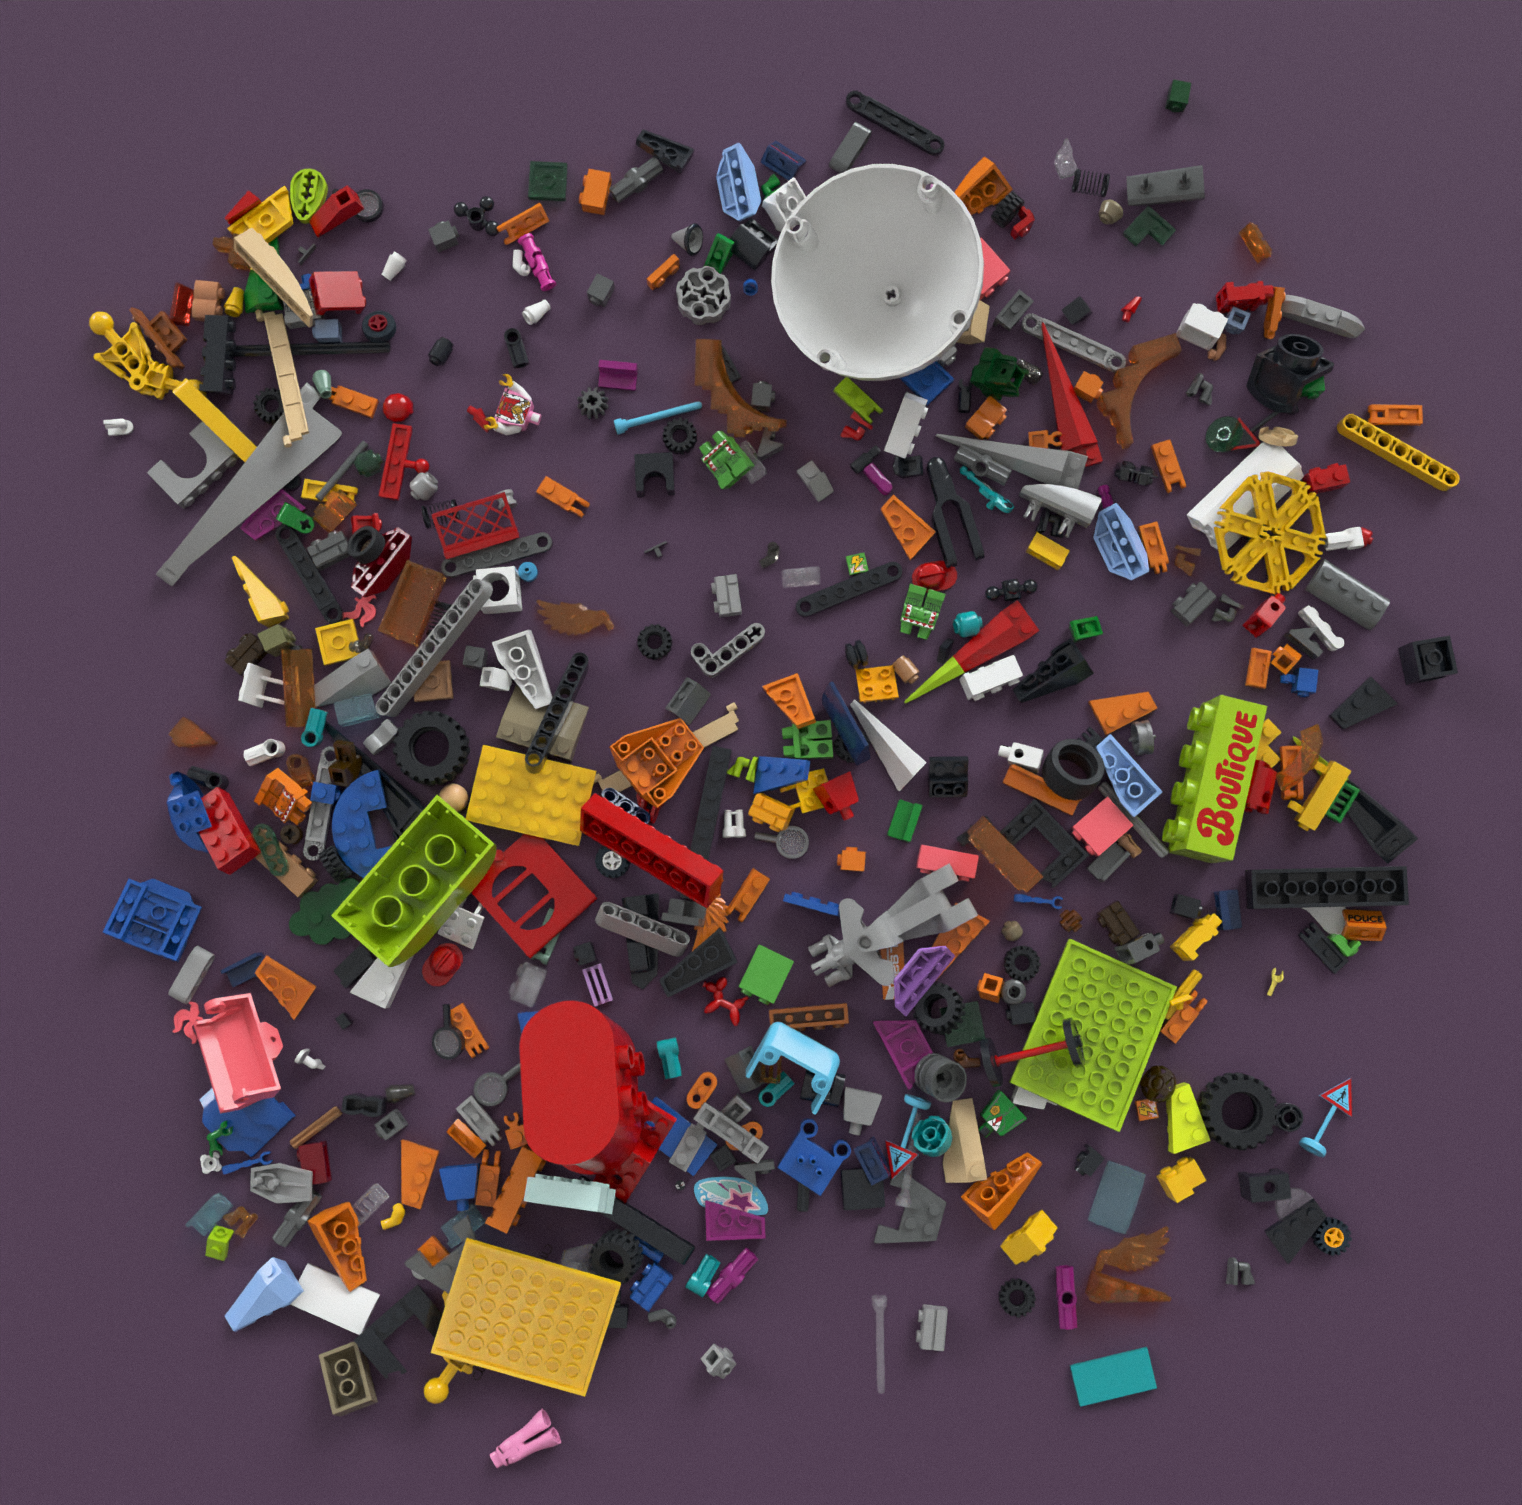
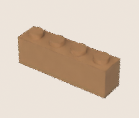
[252,828,319,898]

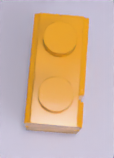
[748,793,795,832]

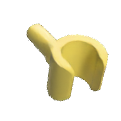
[1267,968,1284,996]

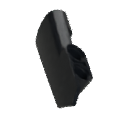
[621,893,659,989]

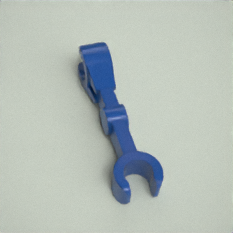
[1014,894,1063,909]
[222,1151,273,1174]

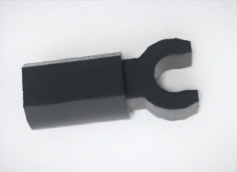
[957,379,973,413]
[850,445,881,475]

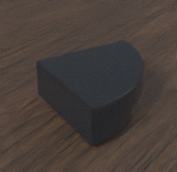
[937,638,954,664]

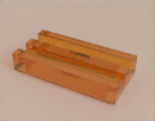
[760,1055,782,1084]

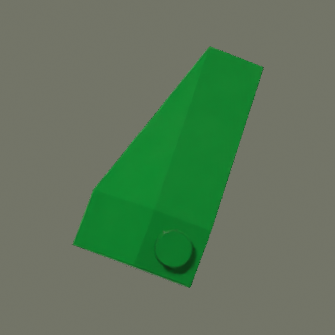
[244,237,284,313]

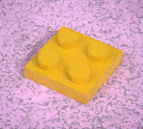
[315,619,362,666]

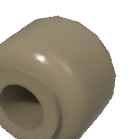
[1001,921,1023,941]

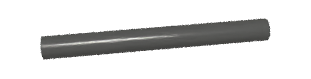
[315,441,368,501]

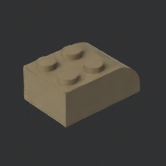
[319,1342,378,1417]

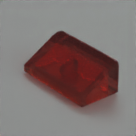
[169,282,194,326]

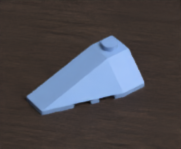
[225,1257,304,1332]

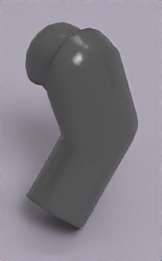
[648,1309,677,1329]

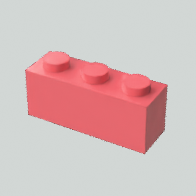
[916,845,979,882]

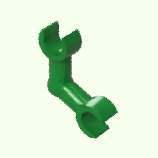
[207,1121,233,1158]

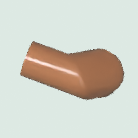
[1207,334,1226,361]

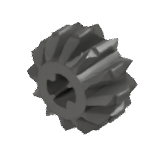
[577,387,609,419]

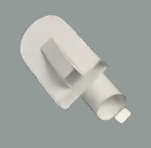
[103,419,134,436]
[295,1048,326,1070]

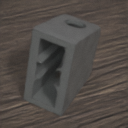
[1114,932,1164,964]

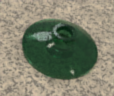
[1206,416,1243,452]

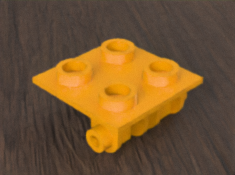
[855,665,899,703]

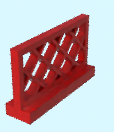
[431,492,519,559]

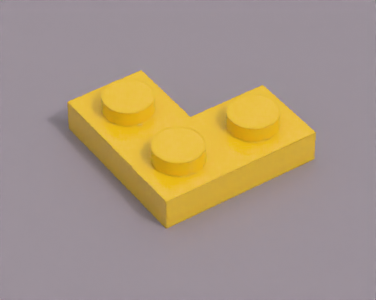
[1256,718,1282,768]

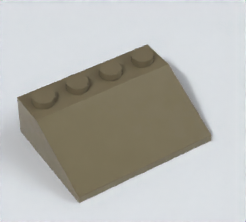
[496,685,589,762]

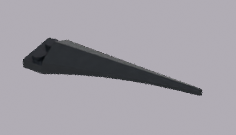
[324,721,425,836]

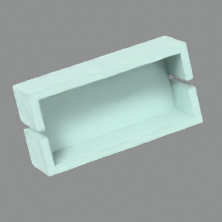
[524,1174,616,1214]

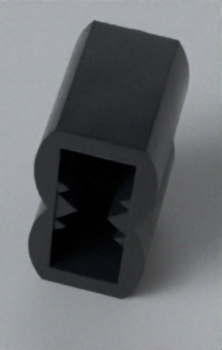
[342,1093,387,1117]

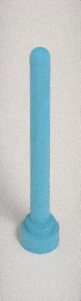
[614,401,702,435]

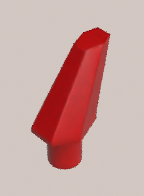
[1121,296,1142,322]
[467,405,490,433]

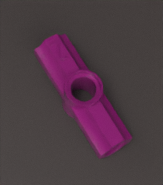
[706,1247,758,1304]
[1055,1265,1077,1330]

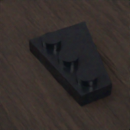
[1329,677,1398,730]

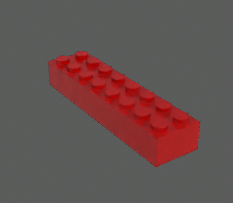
[580,793,724,909]

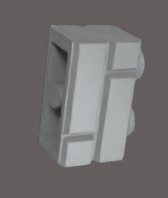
[711,574,742,618]
[916,1304,948,1351]

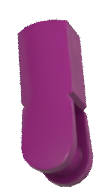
[863,462,892,495]

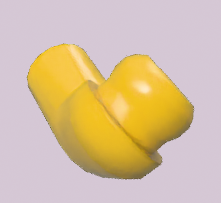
[381,1203,405,1230]

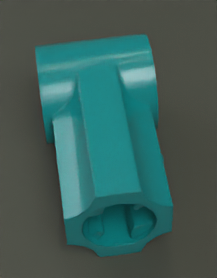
[301,708,328,747]
[657,1037,682,1079]
[758,1071,795,1107]
[685,1254,721,1298]

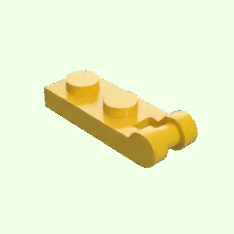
[301,479,358,508]

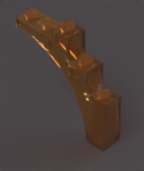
[1097,333,1182,449]
[695,339,787,437]

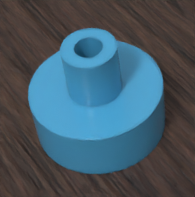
[518,562,538,582]

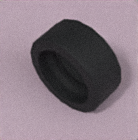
[347,526,385,564]

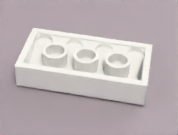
[291,1263,380,1335]

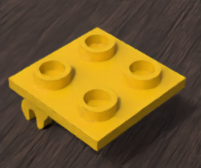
[780,768,828,814]

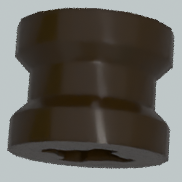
[280,825,303,844]

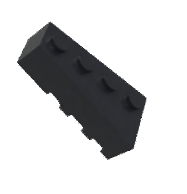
[199,315,236,395]
[659,927,738,998]

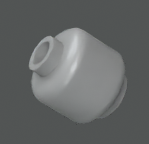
[410,472,438,501]

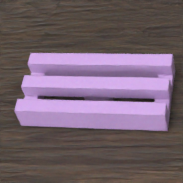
[582,963,613,1007]

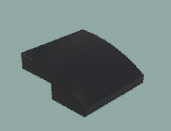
[840,1168,885,1210]

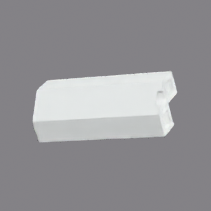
[1187,442,1304,550]

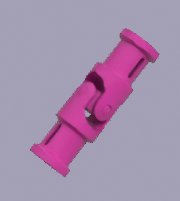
[518,233,556,291]

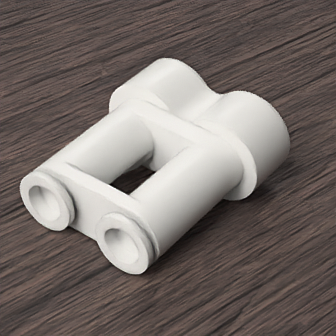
[722,810,746,838]

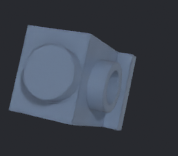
[1224,306,1251,334]

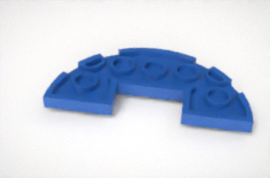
[332,770,392,878]

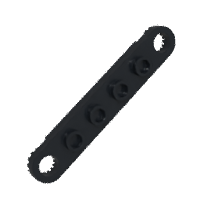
[846,90,945,156]
[275,524,344,624]
[796,562,902,617]

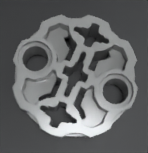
[676,266,731,325]

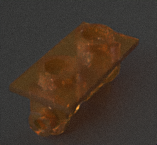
[1239,222,1273,263]

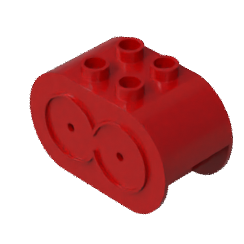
[519,1001,648,1175]

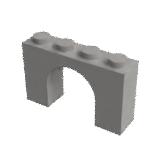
[147,421,239,509]

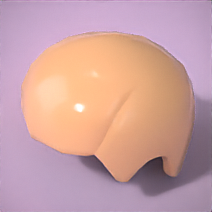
[439,783,469,812]

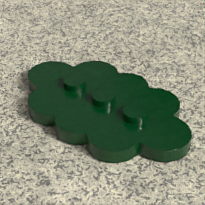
[289,878,360,945]

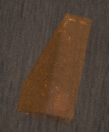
[1085,1270,1171,1304]

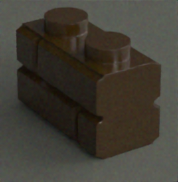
[224,632,268,677]
[1096,900,1140,946]

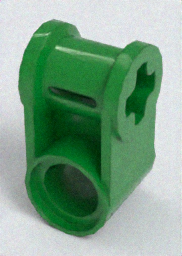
[276,502,314,533]

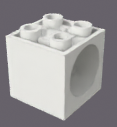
[473,566,522,614]

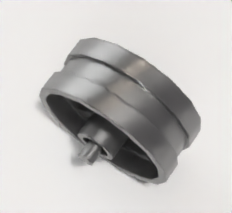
[1129,720,1156,756]

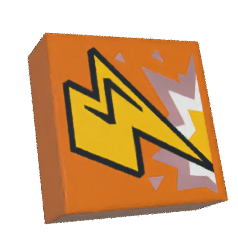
[1135,1099,1159,1121]

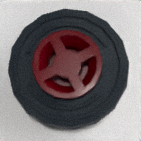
[362,310,396,343]

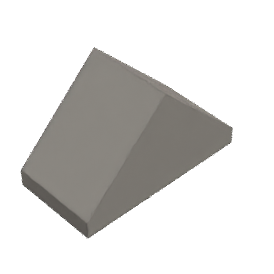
[720,1093,752,1123]

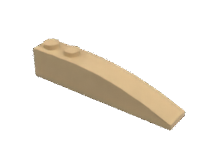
[234,228,313,328]

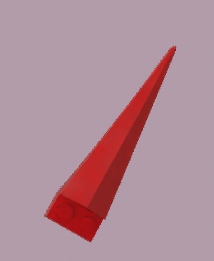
[1041,322,1103,467]

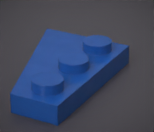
[753,756,810,795]
[783,892,840,917]

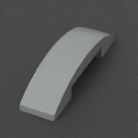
[693,1102,769,1164]

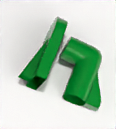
[761,174,780,200]

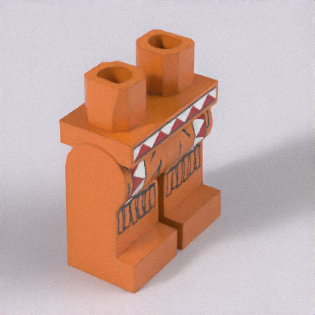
[254,768,313,825]

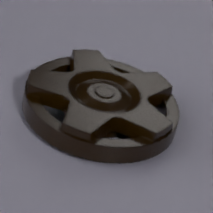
[1140,1065,1176,1103]

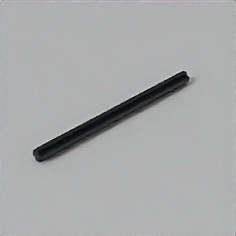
[233,341,391,357]

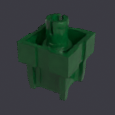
[970,347,1029,401]

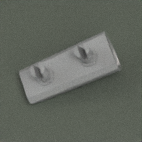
[1019,484,1102,538]

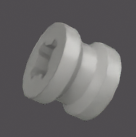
[495,489,517,511]

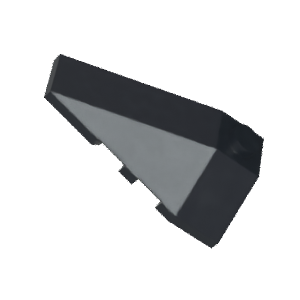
[1013,638,1094,703]

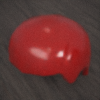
[383,393,413,422]

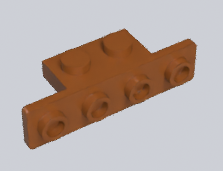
[129,307,188,369]

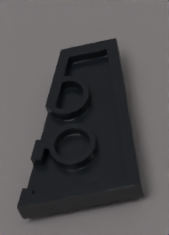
[635,129,694,174]
[1264,1198,1327,1264]

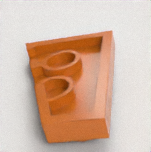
[762,673,816,729]
[1088,692,1158,735]

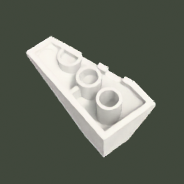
[492,630,553,709]

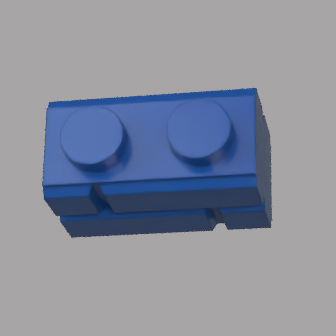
[629,1262,673,1311]

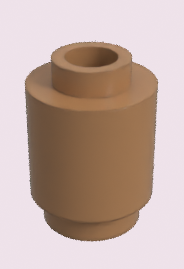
[892,655,920,684]

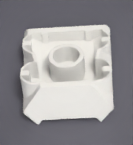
[762,178,806,232]

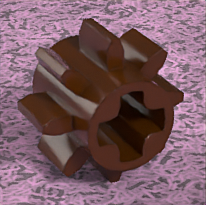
[1059,909,1083,933]

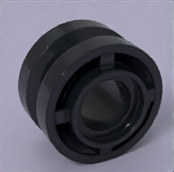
[845,639,868,670]
[1275,1102,1303,1132]

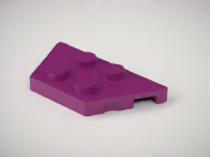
[873,1020,933,1090]

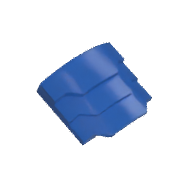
[103,879,202,962]
[199,1088,296,1157]

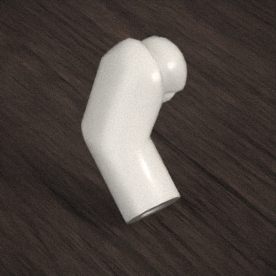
[513,250,531,276]

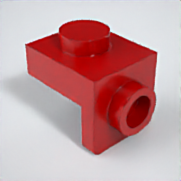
[1010,206,1035,240]
[351,513,382,534]

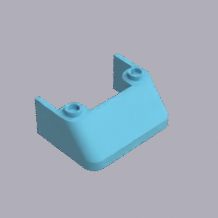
[745,1022,840,1115]

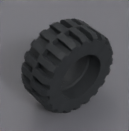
[393,711,470,786]
[1198,1072,1279,1150]

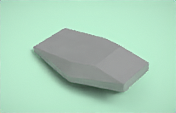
[250,1163,313,1203]

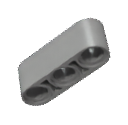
[168,945,215,1004]

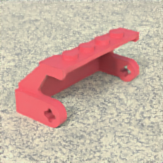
[193,993,283,1114]

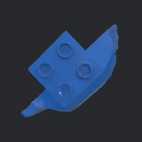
[166,771,212,854]

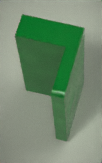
[887,799,923,843]

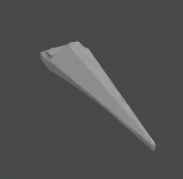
[936,434,1088,489]

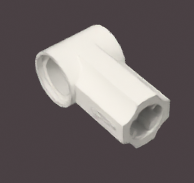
[1323,527,1364,551]
[244,739,286,766]

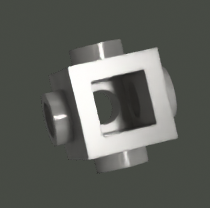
[701,1344,736,1379]

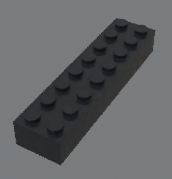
[1245,866,1409,909]

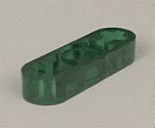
[253,824,289,876]

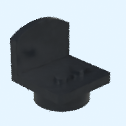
[1246,334,1334,413]

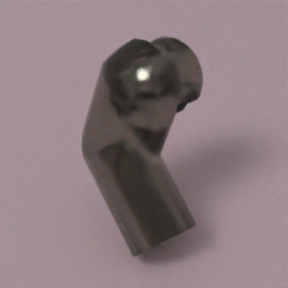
[759,542,780,569]
[349,633,374,653]

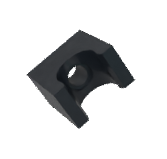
[634,452,675,497]
[1238,1168,1292,1203]

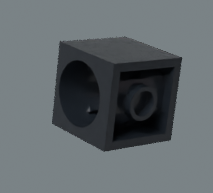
[1398,635,1458,685]

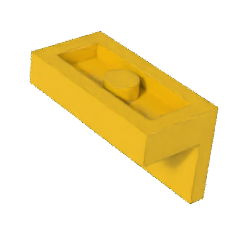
[1026,532,1070,570]

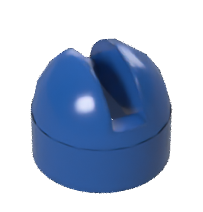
[743,279,758,296]

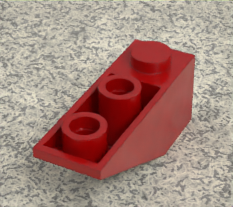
[309,185,364,237]

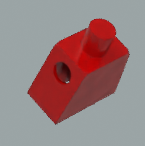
[1242,593,1286,638]
[813,771,859,821]

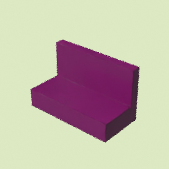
[598,360,638,391]

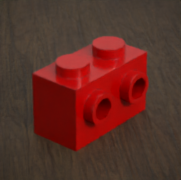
[1302,463,1350,495]

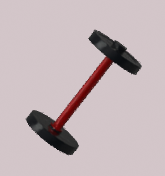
[980,1017,1085,1087]

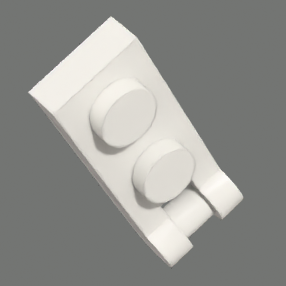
[1298,605,1344,651]

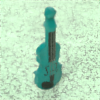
[960,466,1014,513]

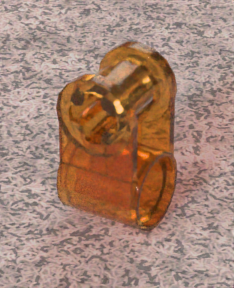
[286,754,315,789]

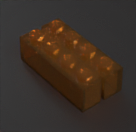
[378,560,447,648]
[967,816,1043,893]

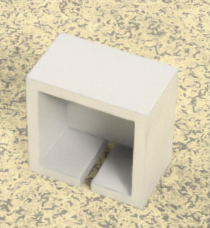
[1175,303,1228,351]

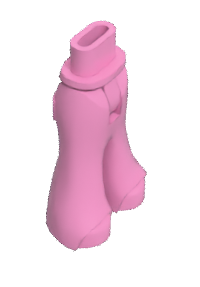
[490,1408,561,1468]

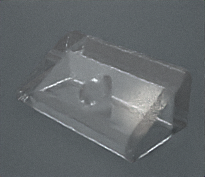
[781,566,820,588]

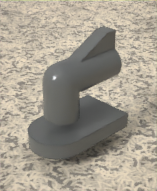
[1185,373,1213,406]
[1211,593,1244,622]
[1225,1257,1255,1285]

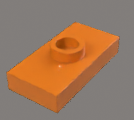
[1245,648,1272,689]

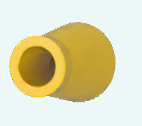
[224,287,244,317]

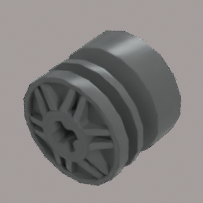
[914,1053,967,1103]

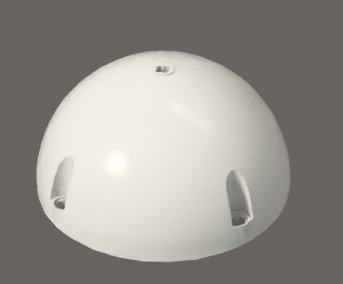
[771,164,984,381]

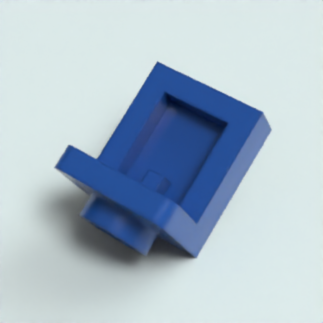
[310,782,342,805]

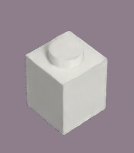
[479,667,512,691]

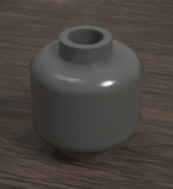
[1000,979,1026,1005]

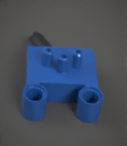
[777,1118,851,1212]

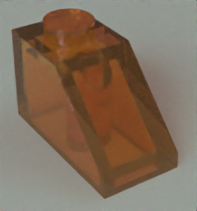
[168,717,218,748]

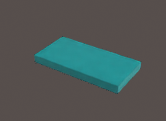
[1070,1347,1157,1407]

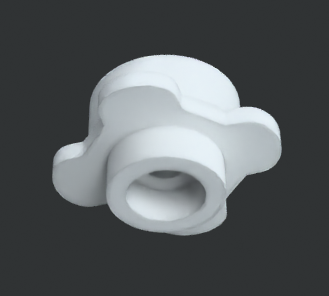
[200,1152,222,1174]

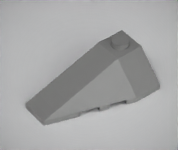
[307,649,391,707]

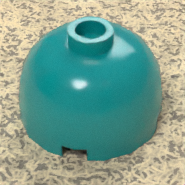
[912,1116,953,1157]

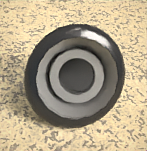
[671,223,703,256]

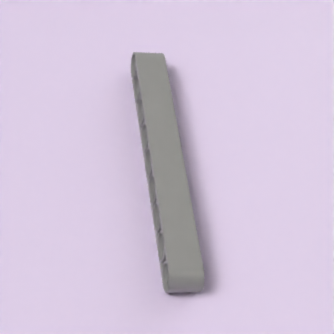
[375,579,493,717]

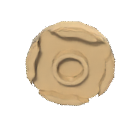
[1258,427,1298,446]

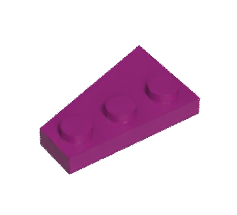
[240,489,307,541]
[705,1200,766,1241]

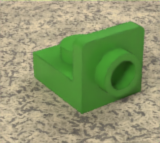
[1327,934,1361,957]

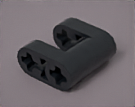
[800,1069,846,1108]

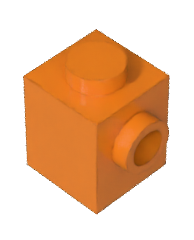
[1074,371,1104,403]
[1271,644,1302,675]
[837,847,866,872]
[977,973,1004,1003]

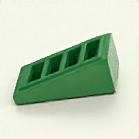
[1324,781,1360,823]

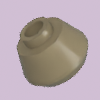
[1099,199,1123,225]

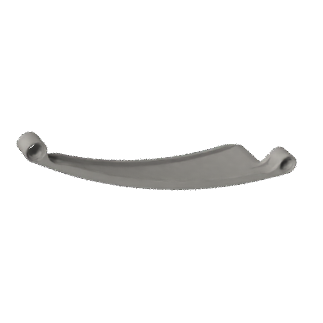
[156,382,342,586]

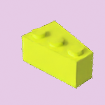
[1166,1082,1210,1154]

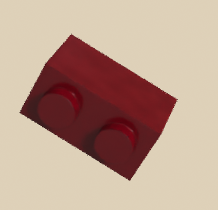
[297,1140,332,1185]

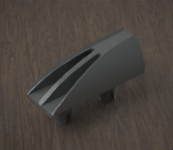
[1126,165,1205,206]

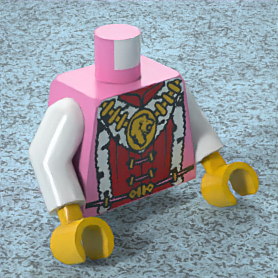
[484,374,542,435]

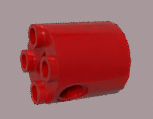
[1244,759,1277,814]

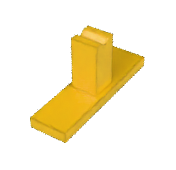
[1169,994,1193,1010]

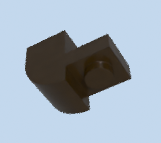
[328,740,362,787]

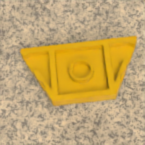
[227,186,293,243]

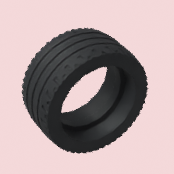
[1042,739,1105,800]

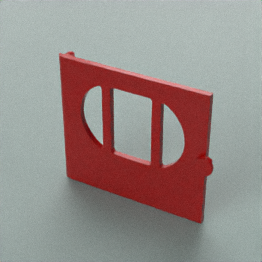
[471,834,597,959]

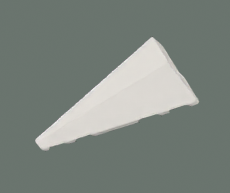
[850,699,927,792]

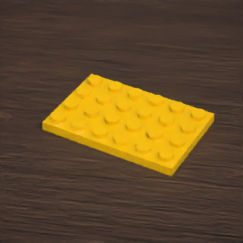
[466,745,597,846]

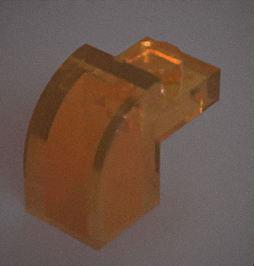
[212,233,251,271]

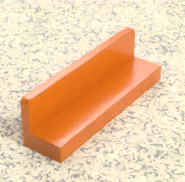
[1002,764,1082,816]

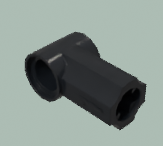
[504,328,530,369]
[187,766,229,790]

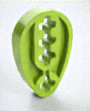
[290,169,328,224]

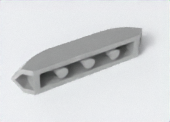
[1281,295,1365,338]

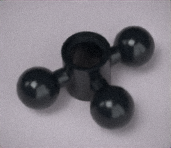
[454,196,499,236]
[985,579,1038,602]

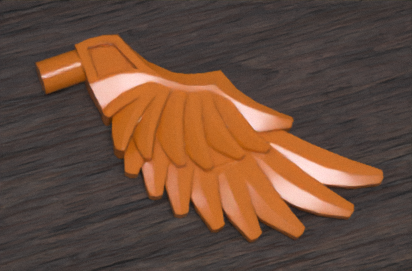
[691,879,729,952]

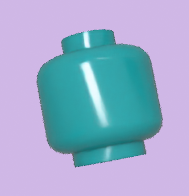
[953,611,983,638]

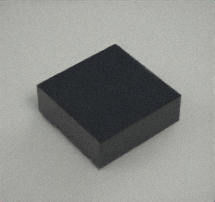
[710,1144,737,1172]

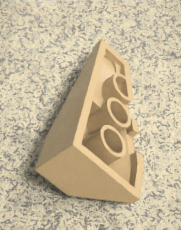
[942,1098,987,1183]

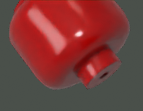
[1361,527,1374,548]

